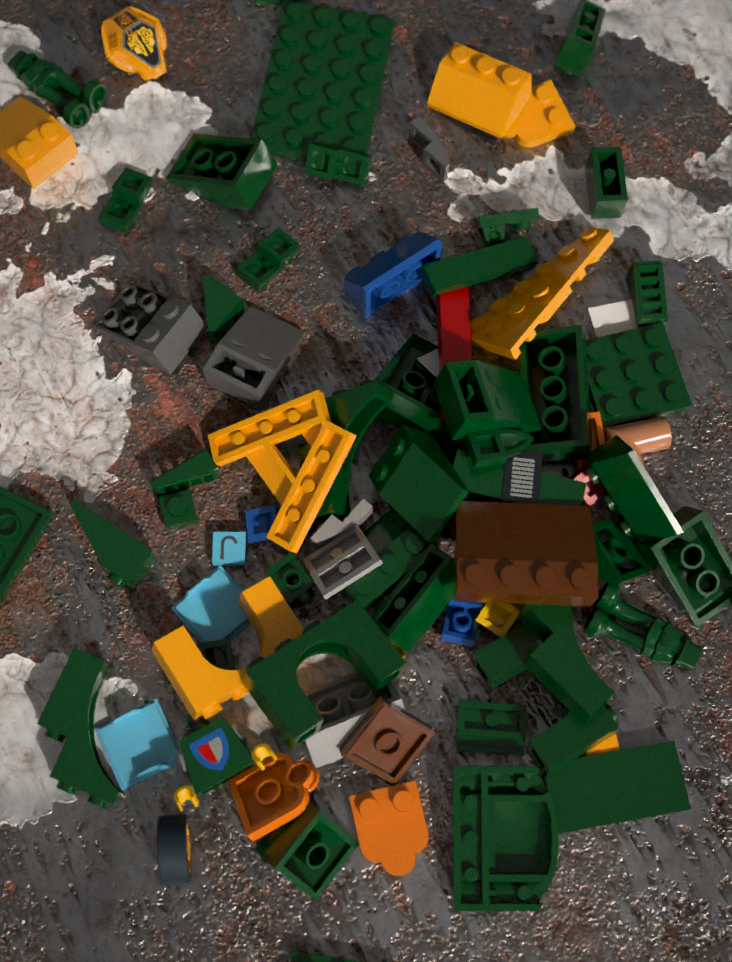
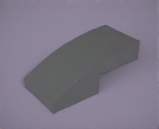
[409,116,450,182]

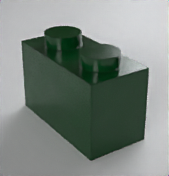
[585,147,628,219]

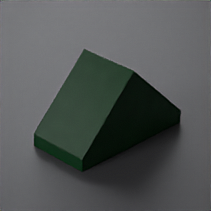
[202,274,245,344]

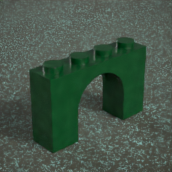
[243,600,407,750]
[472,622,619,777]

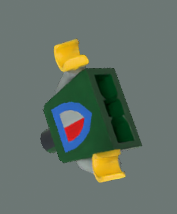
[173,713,277,812]

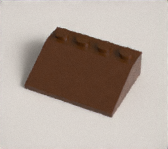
[454,501,598,606]

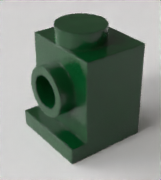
[265,552,316,608]

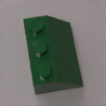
[584,435,684,543]
[339,508,438,612]

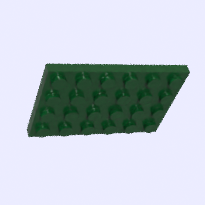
[250,0,395,161]

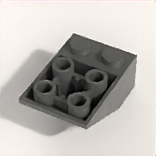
[93,281,208,374]
[203,306,305,410]

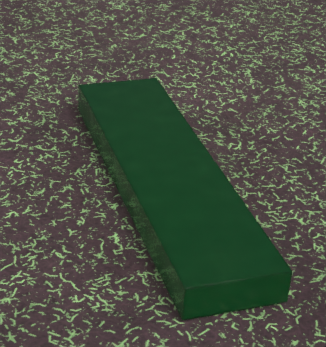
[420,236,539,296]

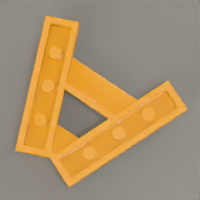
[208,390,357,553]

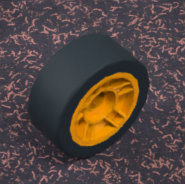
[157,814,192,885]

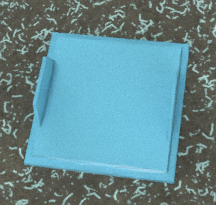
[171,566,251,643]
[95,698,180,791]

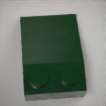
[166,133,278,210]
[368,425,469,543]
[634,506,732,628]

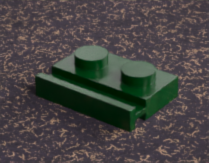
[455,700,526,756]

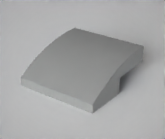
[302,525,383,600]

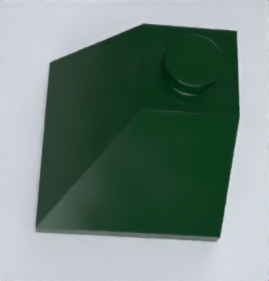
[592,517,651,585]
[253,807,359,901]

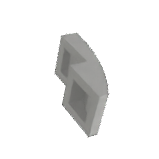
[310,499,373,550]

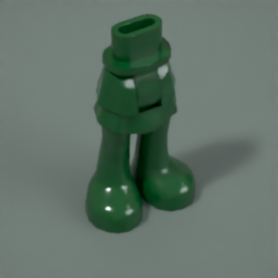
[8,50,107,129]
[582,582,702,671]

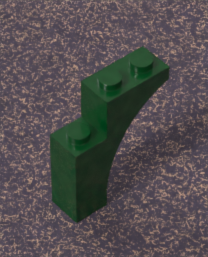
[298,380,393,523]
[520,604,615,725]
[37,648,124,809]

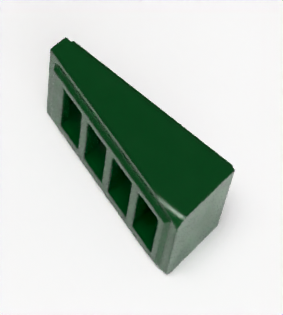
[627,260,668,327]
[150,450,221,497]

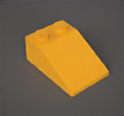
[0,96,78,189]

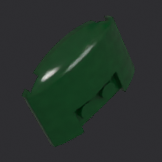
[451,766,559,911]

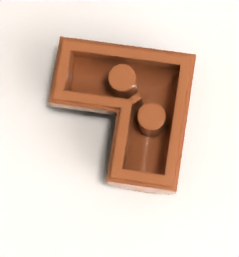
[603,416,672,467]

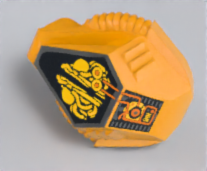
[101,6,167,81]

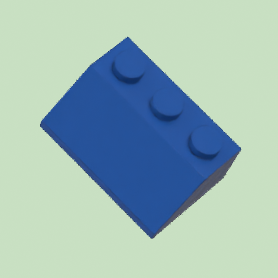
[344,231,442,319]

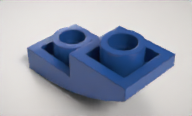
[441,597,483,647]

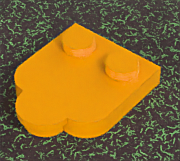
[504,80,575,147]

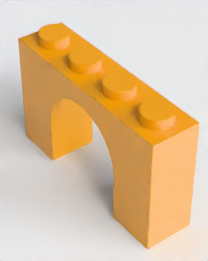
[152,576,304,720]

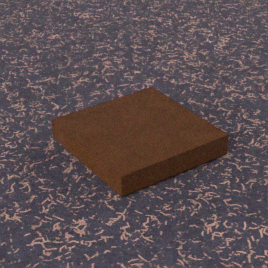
[339,696,436,785]

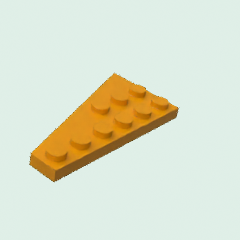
[470,227,614,360]

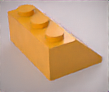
[427,42,532,139]

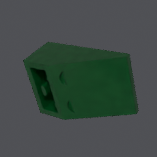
[433,360,542,440]

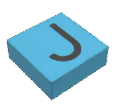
[212,532,246,566]

